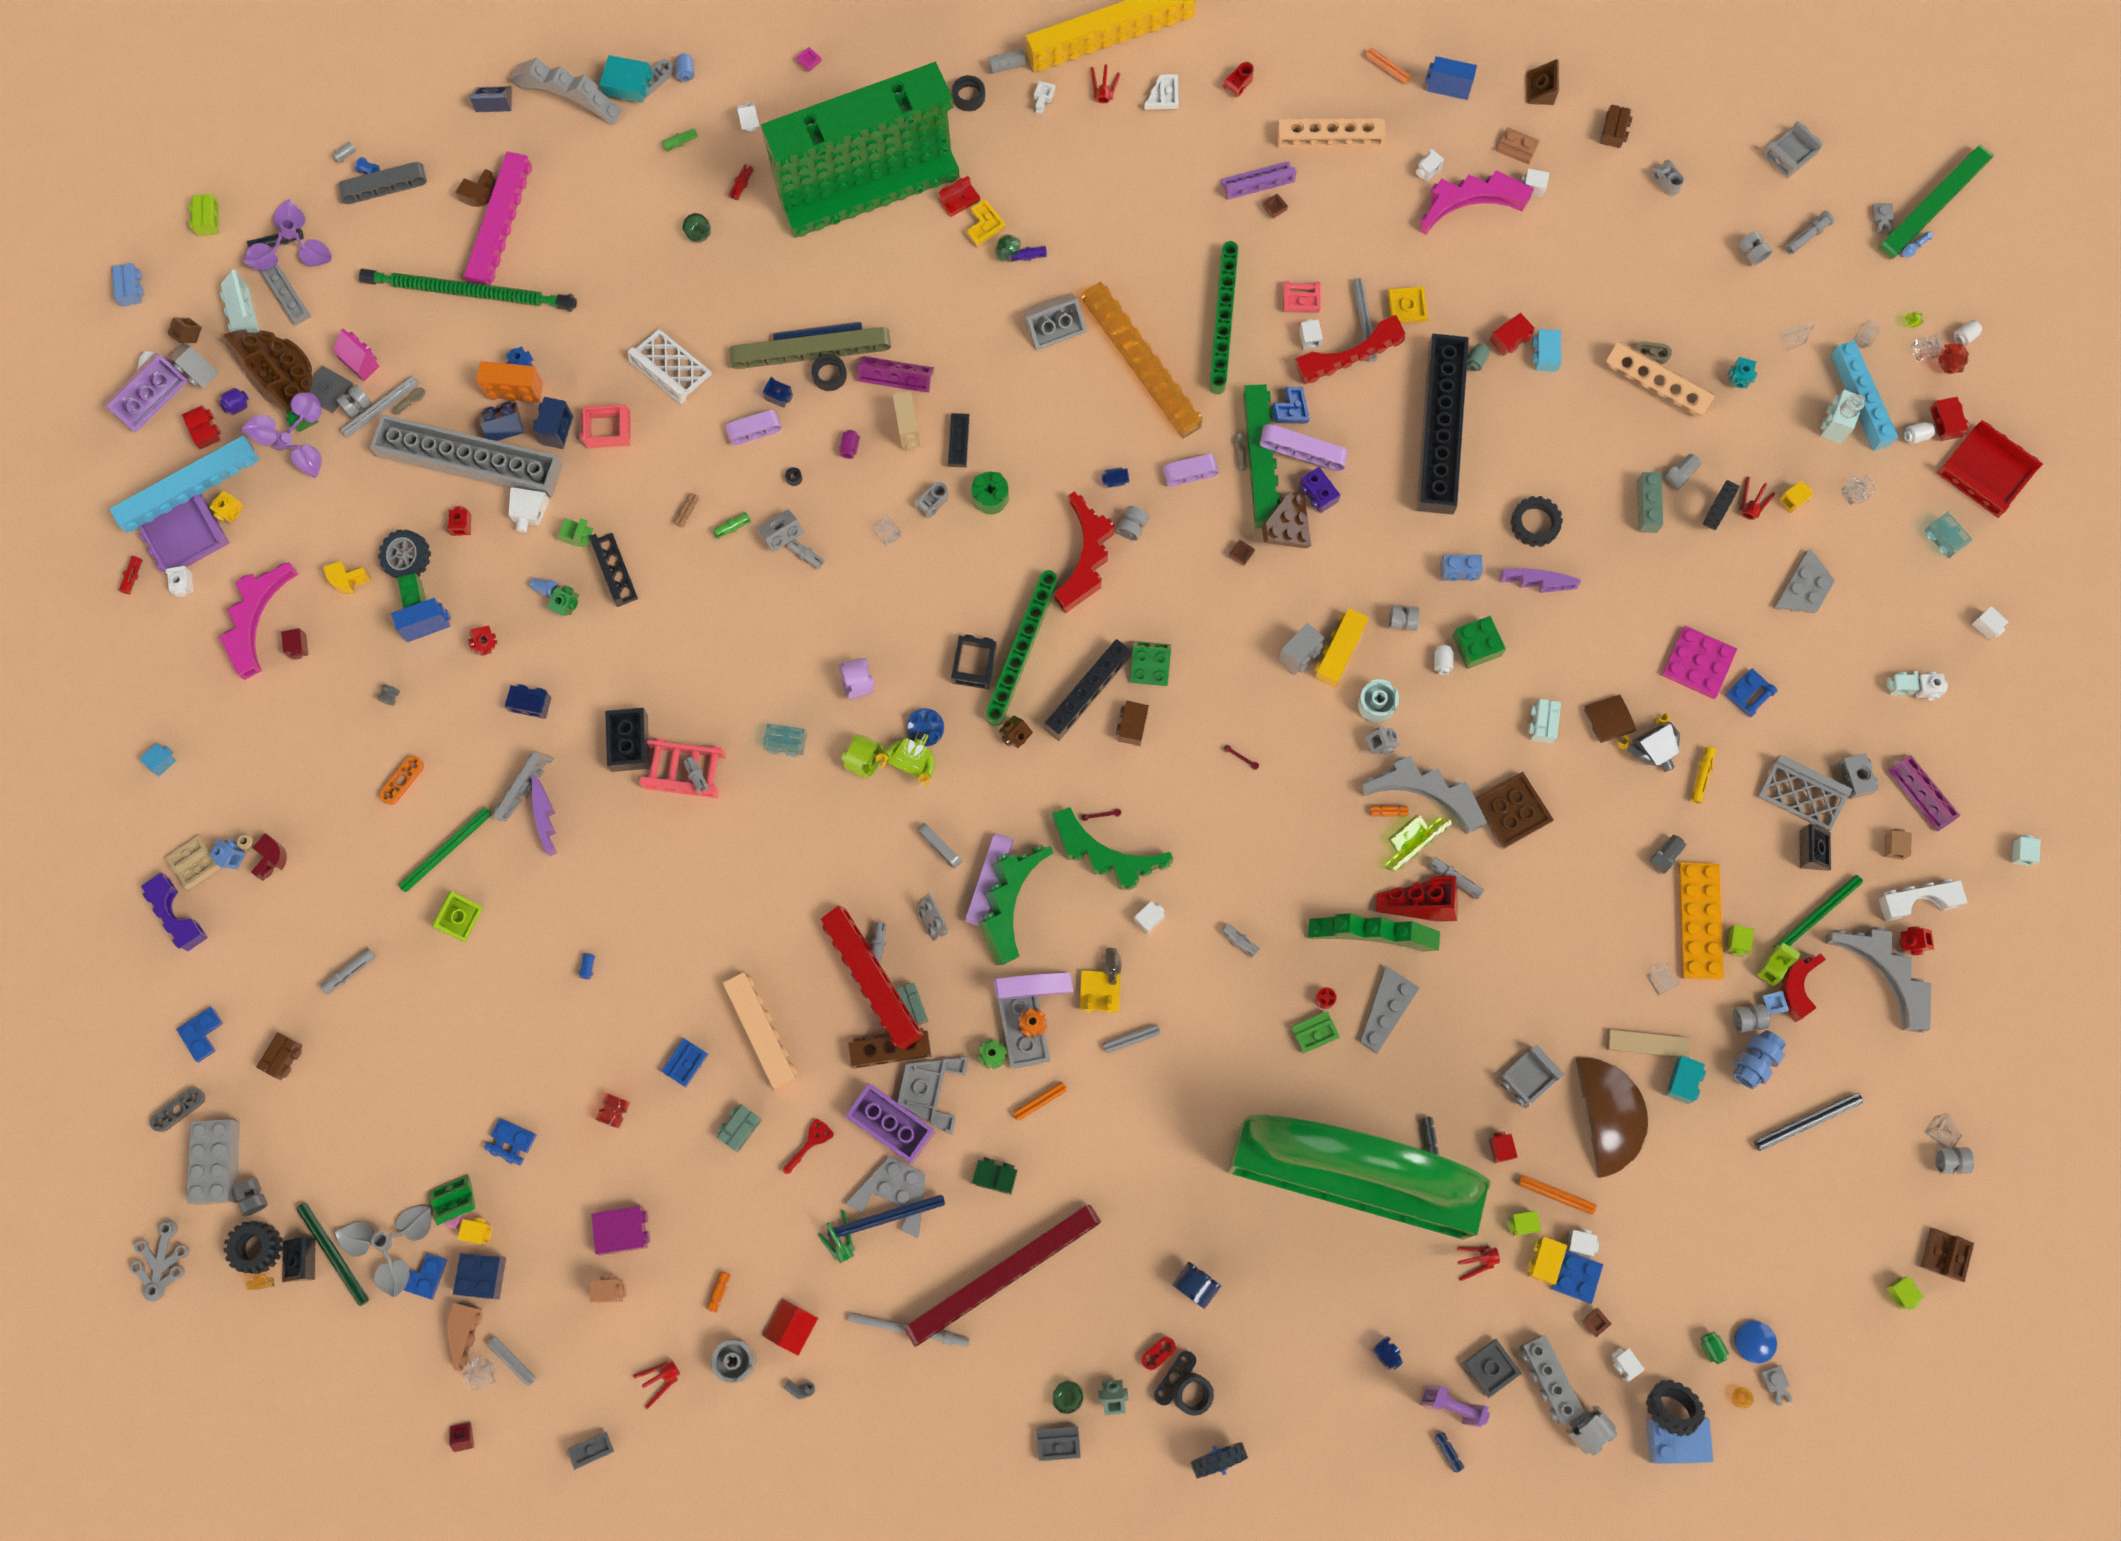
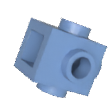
[209,839,246,870]

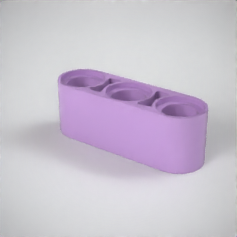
[726,410,782,445]
[1163,454,1219,487]

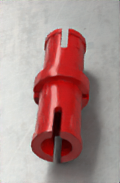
[728,164,754,201]
[118,556,143,595]

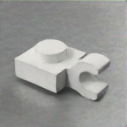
[1034,81,1056,114]

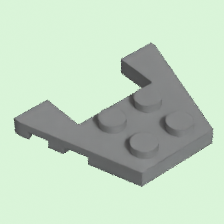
[898,1057,969,1135]
[846,1157,926,1238]

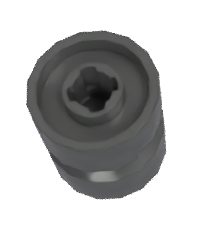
[232,1178,268,1216]

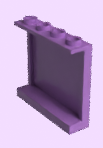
[138,494,230,573]

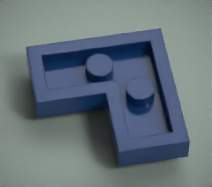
[1271,387,1310,424]
[176,1007,223,1063]
[403,1254,448,1300]

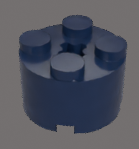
[1172,1261,1221,1309]

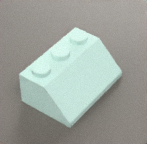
[220,269,259,333]

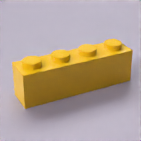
[1314,608,1369,687]

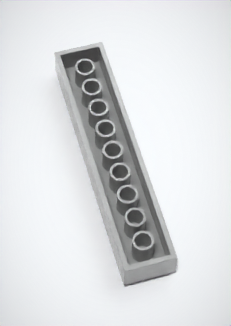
[370,415,563,498]

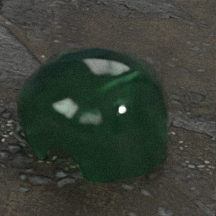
[682,213,711,243]
[994,234,1021,261]
[1053,1381,1084,1414]

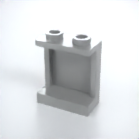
[1763,121,1823,178]
[1499,1044,1565,1108]

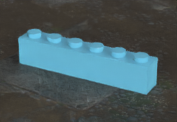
[1830,340,1898,451]

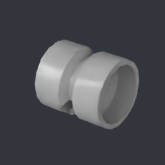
[1738,231,1772,266]
[336,384,372,419]
[1117,506,1149,541]
[1389,604,1419,631]
[1733,1004,1770,1033]
[1935,1147,1974,1174]

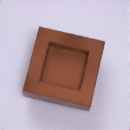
[1263,193,1288,219]
[1229,540,1255,566]
[1581,1308,1612,1338]

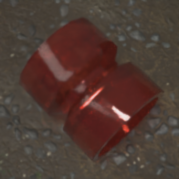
[595,1093,630,1129]

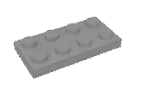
[998,996,1050,1070]

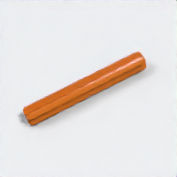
[1518,1175,1597,1215]

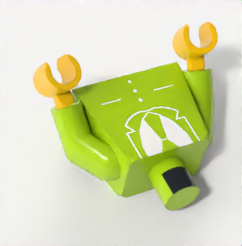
[875,731,935,787]

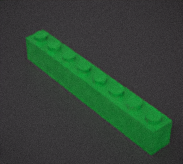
[1243,384,1280,529]

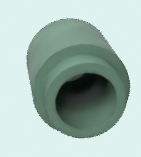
[1467,343,1490,372]

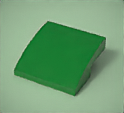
[430,1174,476,1225]

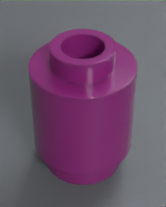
[839,430,860,459]

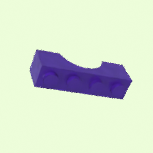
[141,873,208,951]

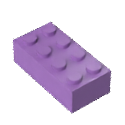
[103,352,188,433]
[845,1083,935,1165]

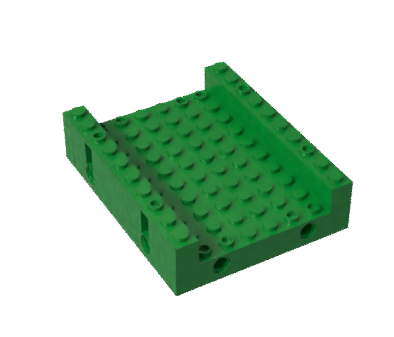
[760,61,960,238]

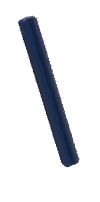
[773,322,863,340]

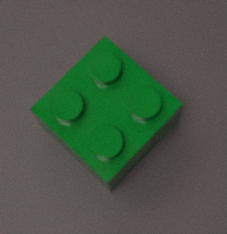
[1452,615,1506,669]

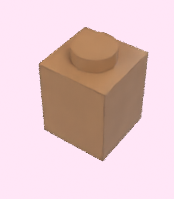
[1884,829,1912,860]

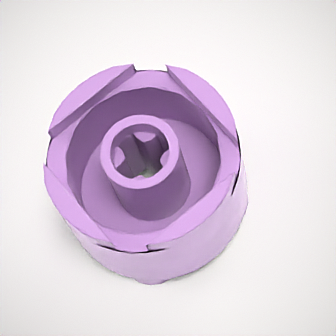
[838,658,874,700]

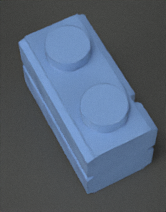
[112,263,144,307]

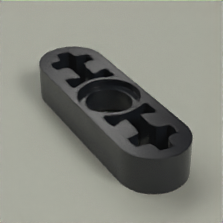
[1154,1351,1196,1406]

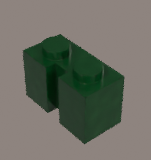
[972,1157,1018,1195]

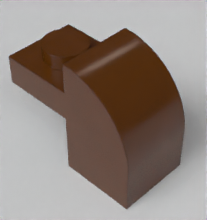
[456,169,496,207]

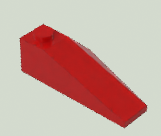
[1376,876,1458,922]

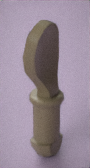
[393,387,425,415]
[1234,434,1247,471]

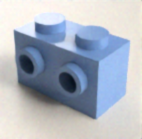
[1440,555,1483,581]

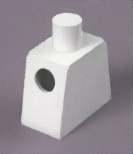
[509,487,550,533]

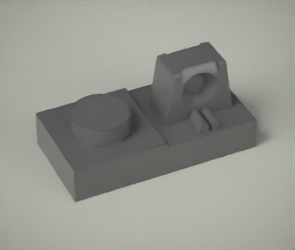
[566,1432,614,1470]

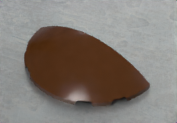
[223,330,313,413]
[1576,1058,1648,1178]

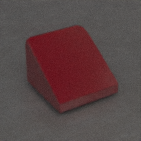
[449,1422,474,1452]

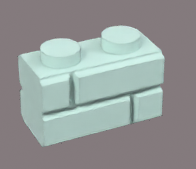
[1528,699,1561,743]

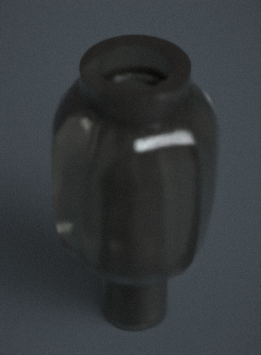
[1102,948,1122,985]

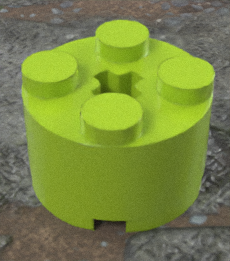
[841,734,884,779]

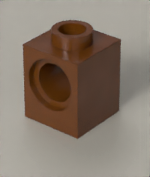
[167,318,202,343]

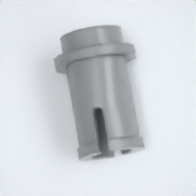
[332,142,356,163]

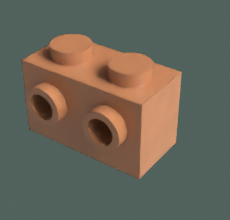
[590,1276,626,1303]

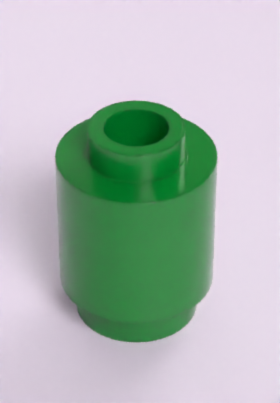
[1700,1331,1729,1365]

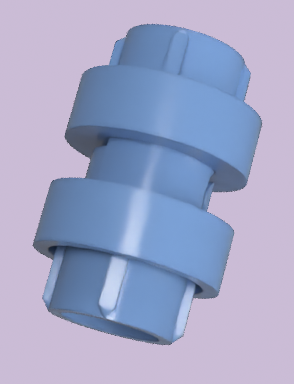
[1733,1030,1786,1089]

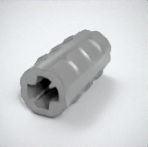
[988,49,1026,74]

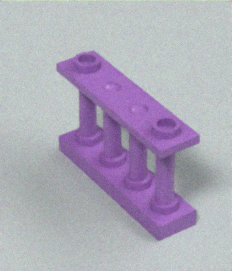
[1420,1385,1490,1428]

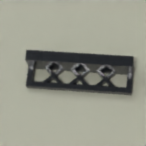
[589,533,638,607]

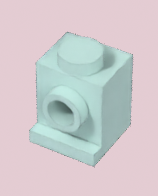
[1887,671,1920,695]

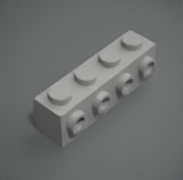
[1520,1335,1585,1425]

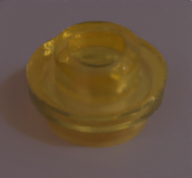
[1732,1387,1754,1409]

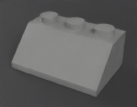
[1022,293,1087,350]

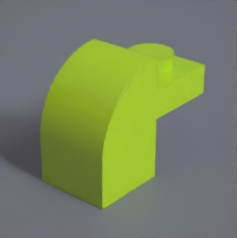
[1756,943,1800,987]

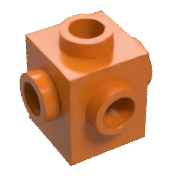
[1018,1008,1048,1039]

